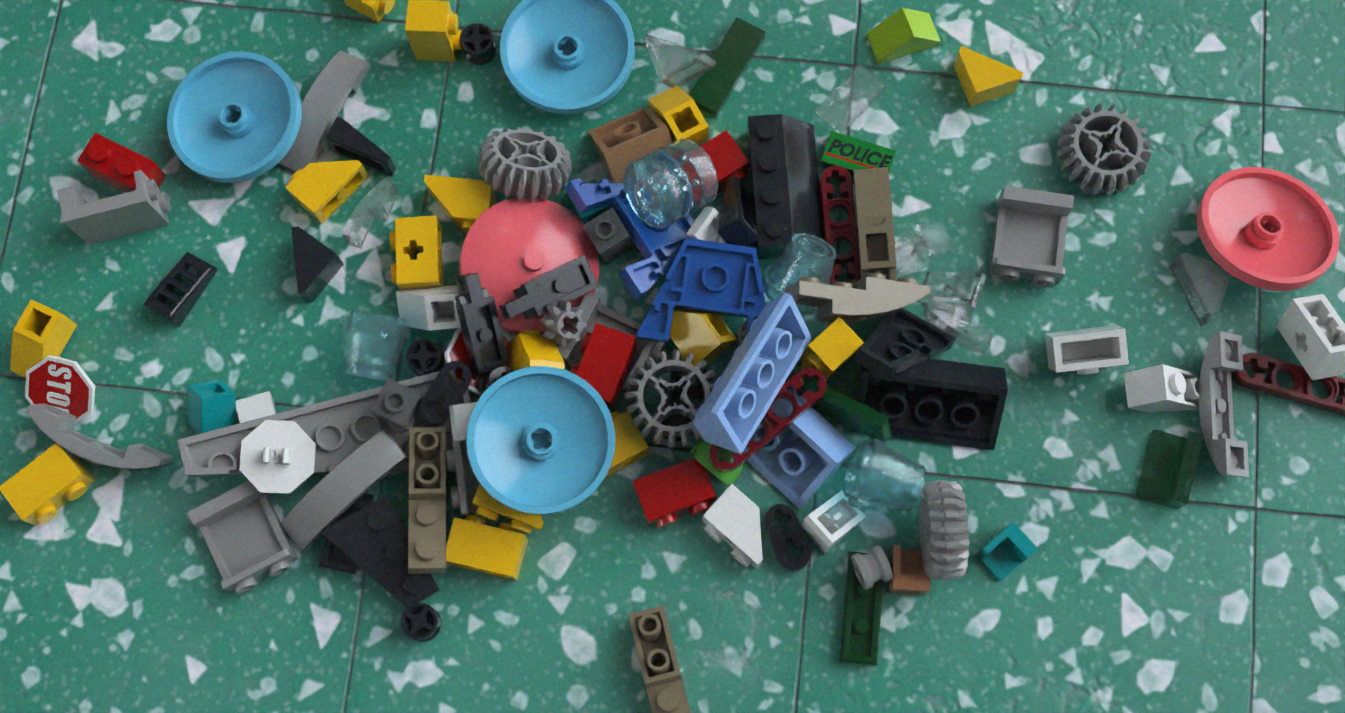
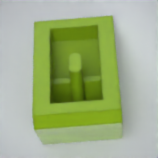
[866,8,941,64]

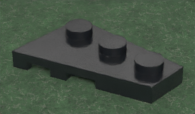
[854,308,956,378]
[321,495,440,608]

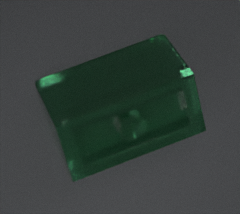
[1136,430,1204,509]

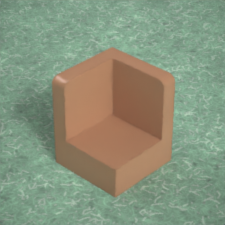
[889,545,930,595]

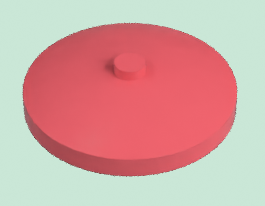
[1196,167,1339,291]
[459,197,599,335]

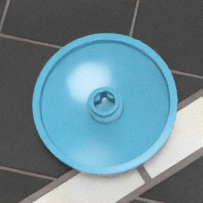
[500,0,635,114]
[167,51,302,183]
[466,366,615,515]

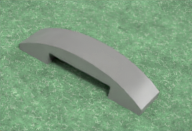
[278,50,371,172]
[1199,331,1249,478]
[26,403,174,469]
[280,429,408,551]

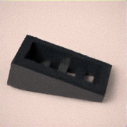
[326,117,396,176]
[718,175,758,247]
[144,252,218,327]

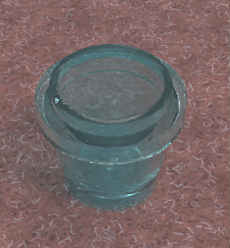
[762,233,837,315]
[339,310,412,381]
[844,437,925,512]

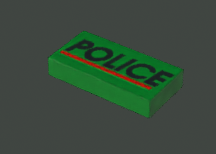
[820,131,896,175]

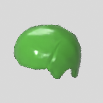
[690,438,743,487]

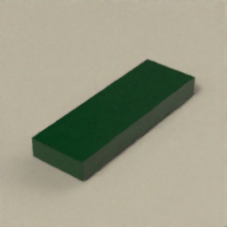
[689,17,766,117]
[791,372,891,444]
[839,551,883,666]

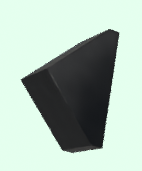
[291,226,344,303]

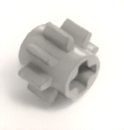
[539,300,587,346]

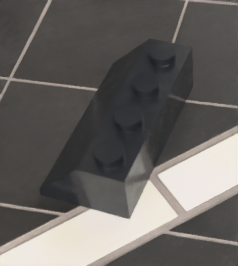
[746,114,826,260]
[852,358,1008,450]

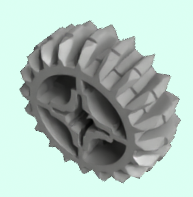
[1057,103,1152,196]
[478,127,572,202]
[625,350,716,448]
[918,480,970,581]

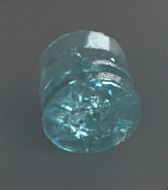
[624,138,718,229]

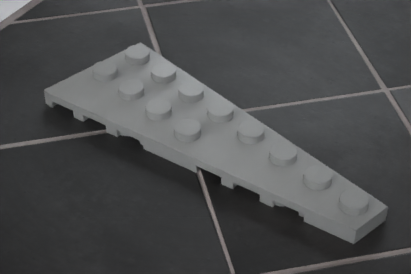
[177,369,471,476]

